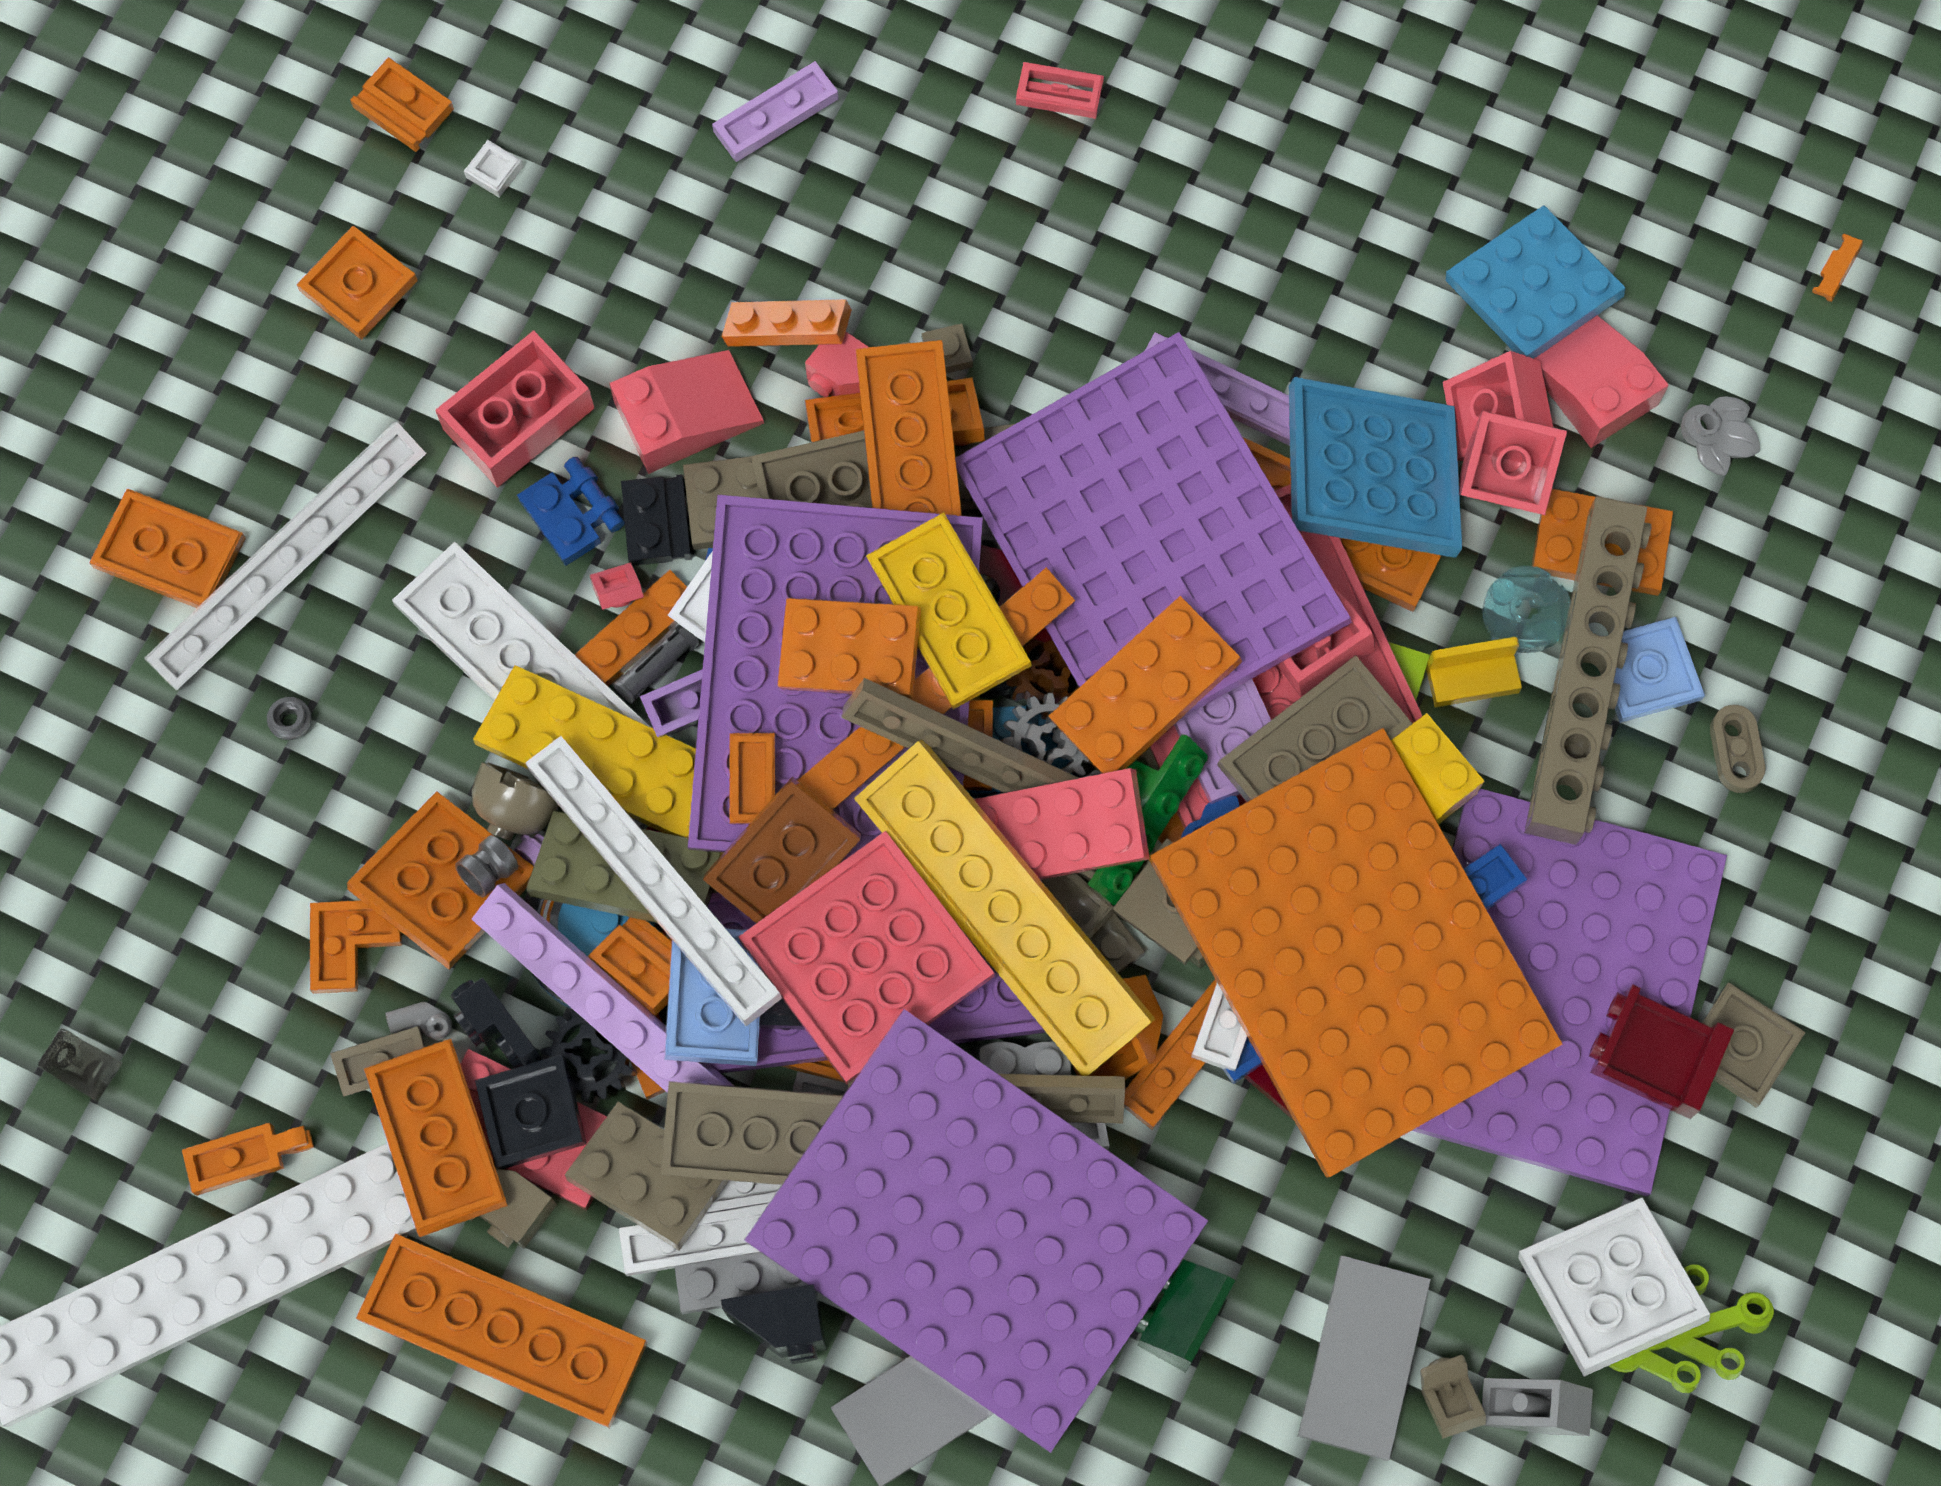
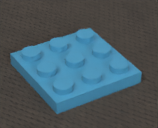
[1445,205,1625,359]

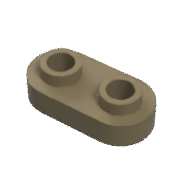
[1710,705,1765,793]

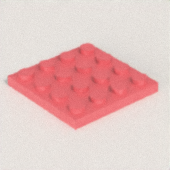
[738,831,994,1085]

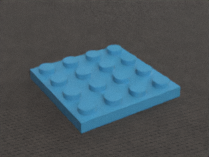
[1289,377,1462,558]

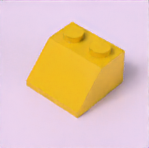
[1391,713,1485,824]

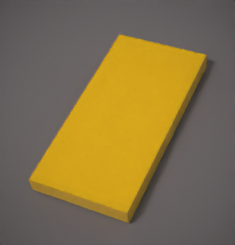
[866,512,1032,710]

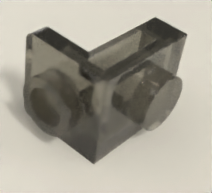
[38,1028,123,1102]

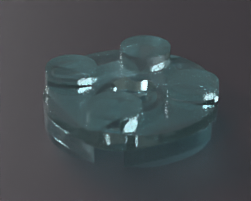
[1482,566,1570,653]

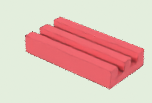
[1016,62,1104,119]

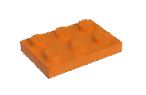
[1531,489,1673,596]
[777,598,921,698]

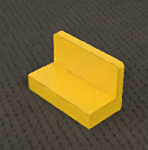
[1426,637,1522,707]

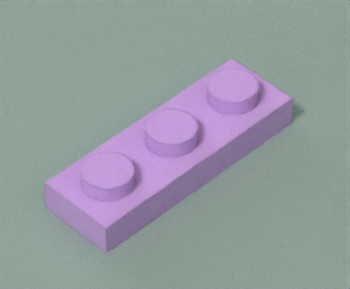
[712,61,839,162]

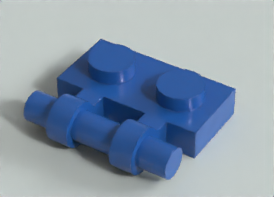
[517,457,625,566]

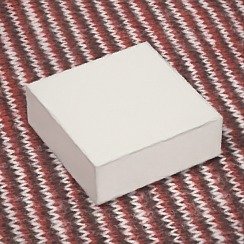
[464,140,523,198]

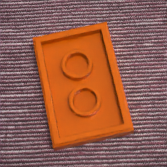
[89,489,246,608]

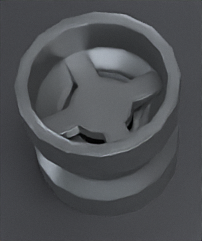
[455,835,518,898]

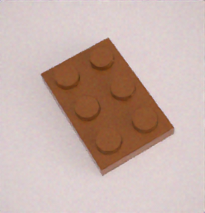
[703,777,861,923]

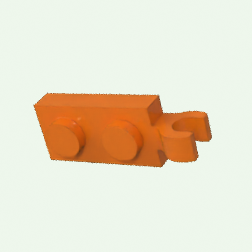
[182,1123,314,1196]

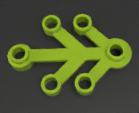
[1609,1264,1774,1393]

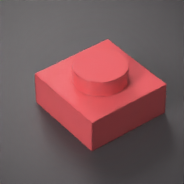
[590,562,643,610]

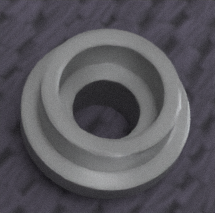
[267,697,311,740]

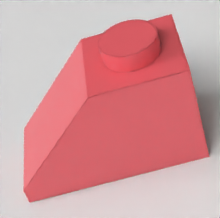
[805,332,868,397]

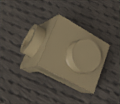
[1420,1355,1486,1439]

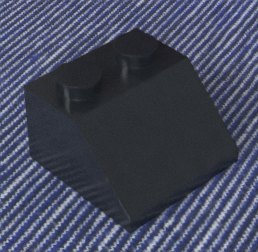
[721,1284,826,1364]

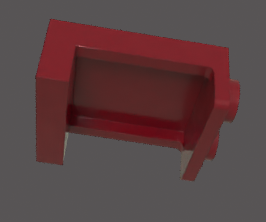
[1589,984,1734,1119]

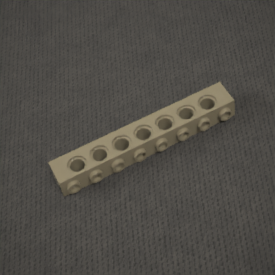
[1524,496,1651,845]

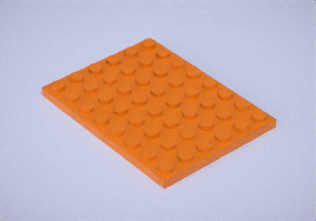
[1149,728,1563,1178]

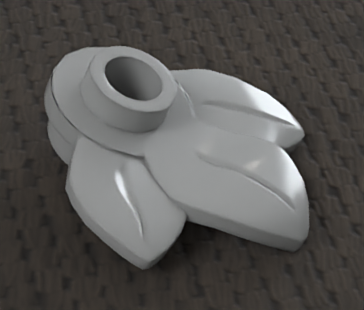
[1681,396,1760,476]

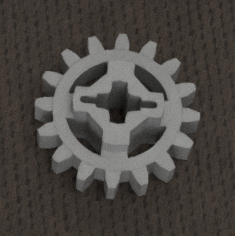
[1000,693,1091,778]

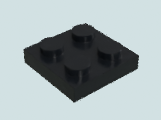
[475,1054,587,1169]

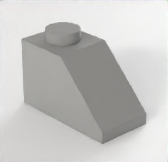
[1482,1378,1593,1436]

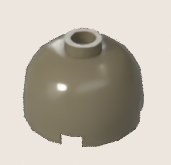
[472,762,559,840]

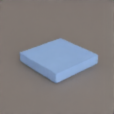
[1613,617,1705,723]

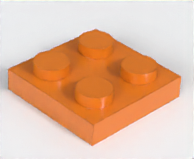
[296,226,418,340]

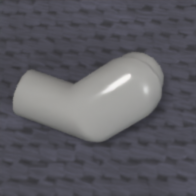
[385,1002,452,1040]

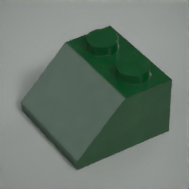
[1135,1259,1236,1373]

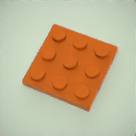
[347,791,534,970]

